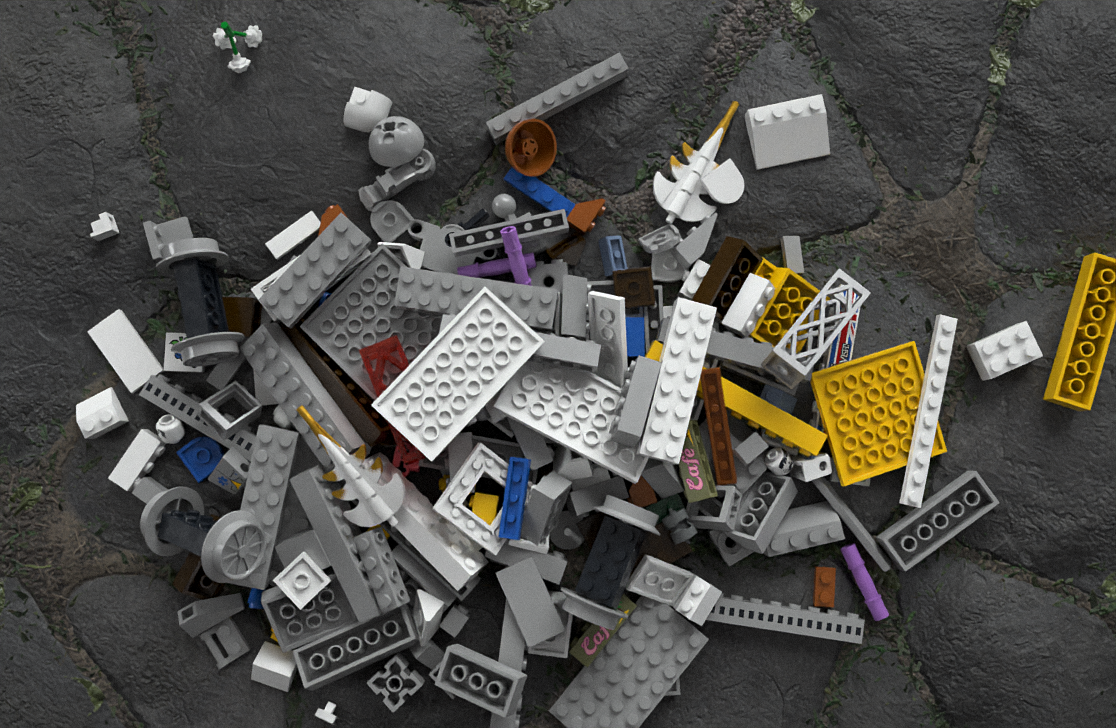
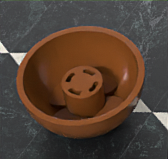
[505,119,557,177]

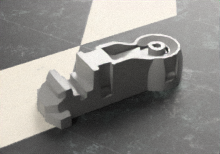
[358,148,436,212]

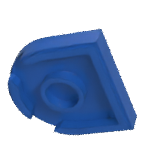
[176,437,224,483]

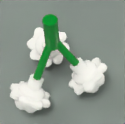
[213,22,262,73]

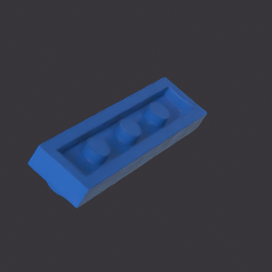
[504,167,575,217]
[499,457,531,540]

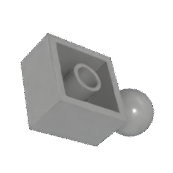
[492,194,547,256]

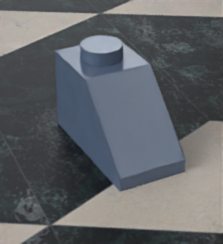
[757,384,797,415]

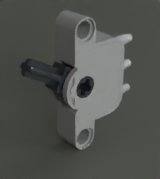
[407,209,498,275]

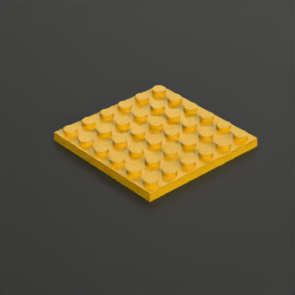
[810,341,947,486]

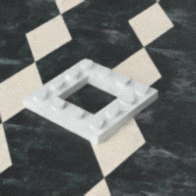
[432,442,534,555]

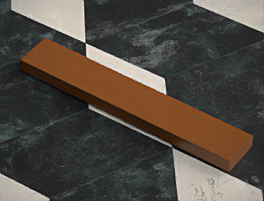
[700,367,737,485]

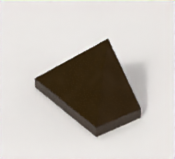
[545,231,586,266]

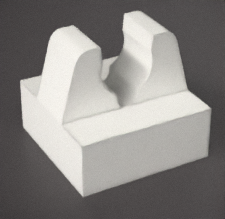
[315,702,337,725]

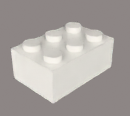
[966,321,1043,381]

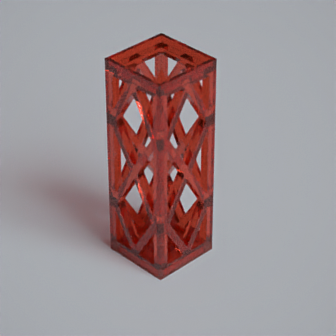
[359,335,444,465]

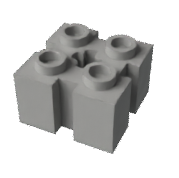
[367,652,425,712]

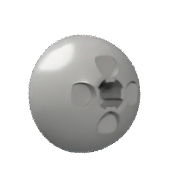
[369,116,424,167]

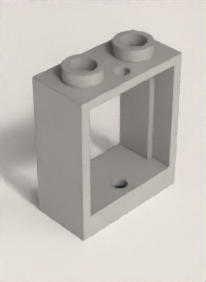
[197,381,263,441]
[685,485,743,531]

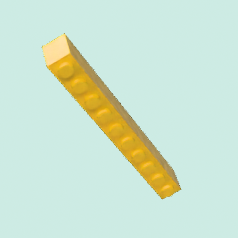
[645,340,828,457]

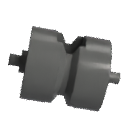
[662,508,698,545]

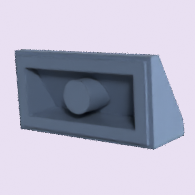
[598,236,628,276]

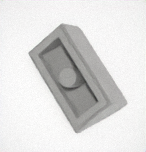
[780,236,804,274]

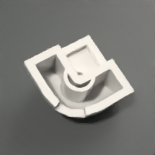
[344,87,392,133]

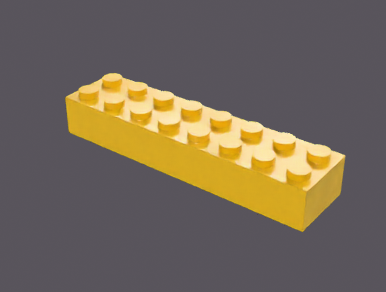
[1043,252,1116,411]

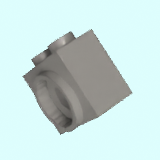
[528,259,569,294]
[707,529,754,566]

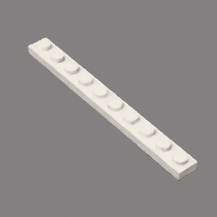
[899,314,958,508]

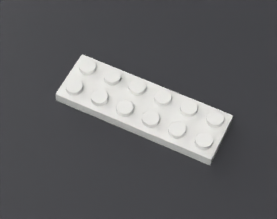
[588,291,628,388]

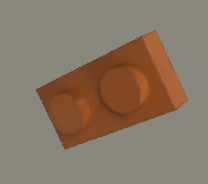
[813,566,836,607]

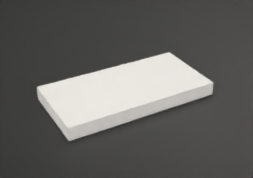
[87,309,164,393]

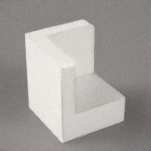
[90,212,119,241]

